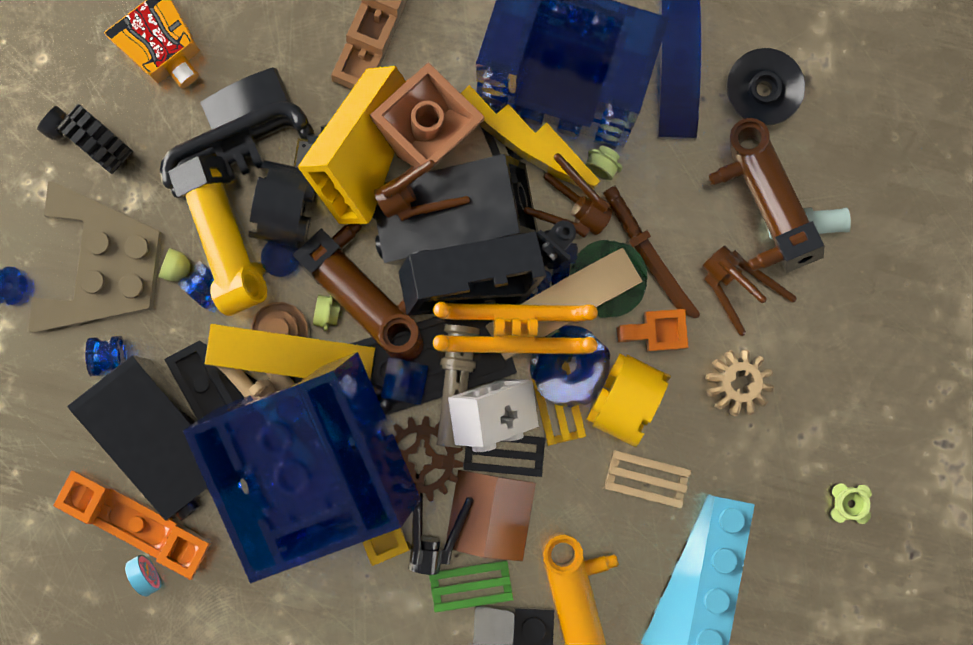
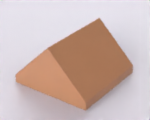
[370,62,485,173]
[446,470,536,561]

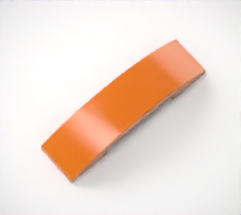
[53,470,211,580]

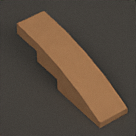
[331,0,407,89]

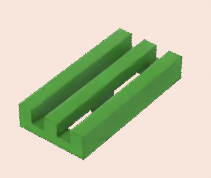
[429,560,513,613]

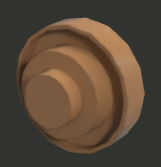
[250,302,310,338]

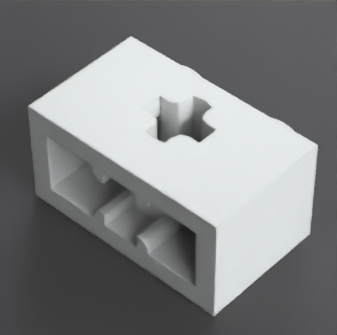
[448,379,539,452]

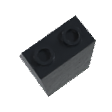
[372,154,538,265]
[67,355,236,521]

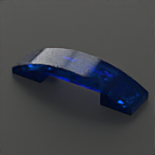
[657,0,701,139]

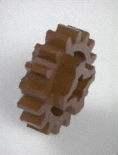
[378,416,464,502]

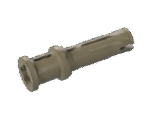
[436,325,480,448]

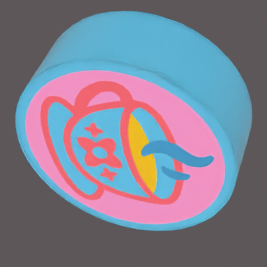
[125,555,161,597]

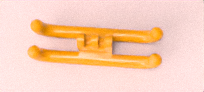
[433,302,598,354]

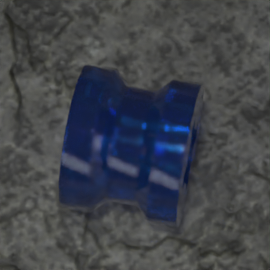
[178,260,214,310]
[85,336,127,377]

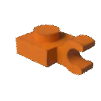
[616,309,688,352]

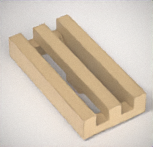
[604,450,691,509]

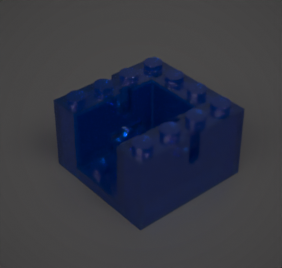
[476,0,669,149]
[183,352,421,584]

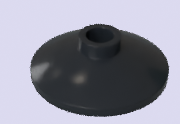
[726,48,805,126]

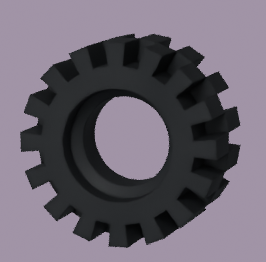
[57,103,133,174]

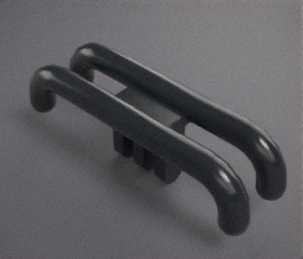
[160,101,314,198]

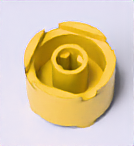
[586,353,671,448]

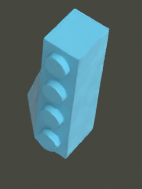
[640,495,755,645]

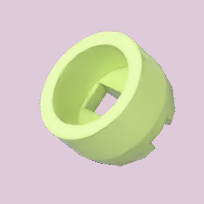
[159,248,190,282]

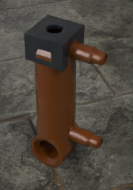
[709,118,825,273]
[293,224,424,363]

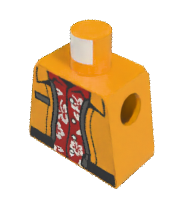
[104,0,200,89]

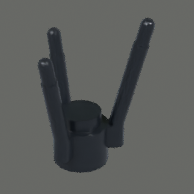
[408,473,473,575]

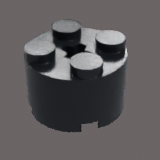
[248,160,317,247]

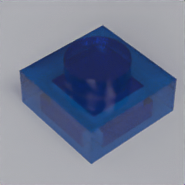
[381,358,428,405]

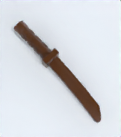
[602,185,700,318]

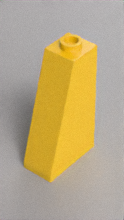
[298,66,406,224]

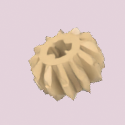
[705,349,774,416]

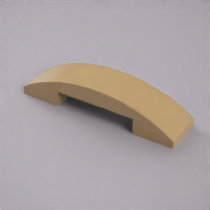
[486,248,643,360]

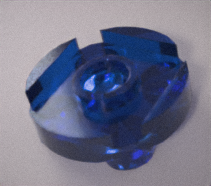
[530,325,610,407]

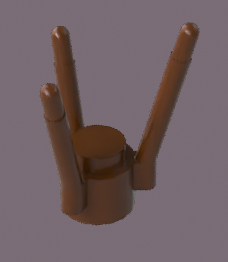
[523,153,612,238]
[374,160,470,221]
[702,245,797,336]

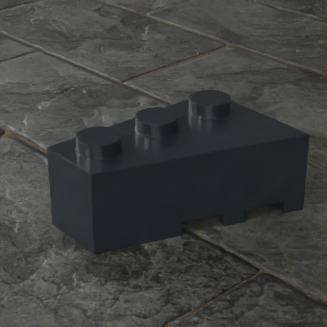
[398,231,546,316]

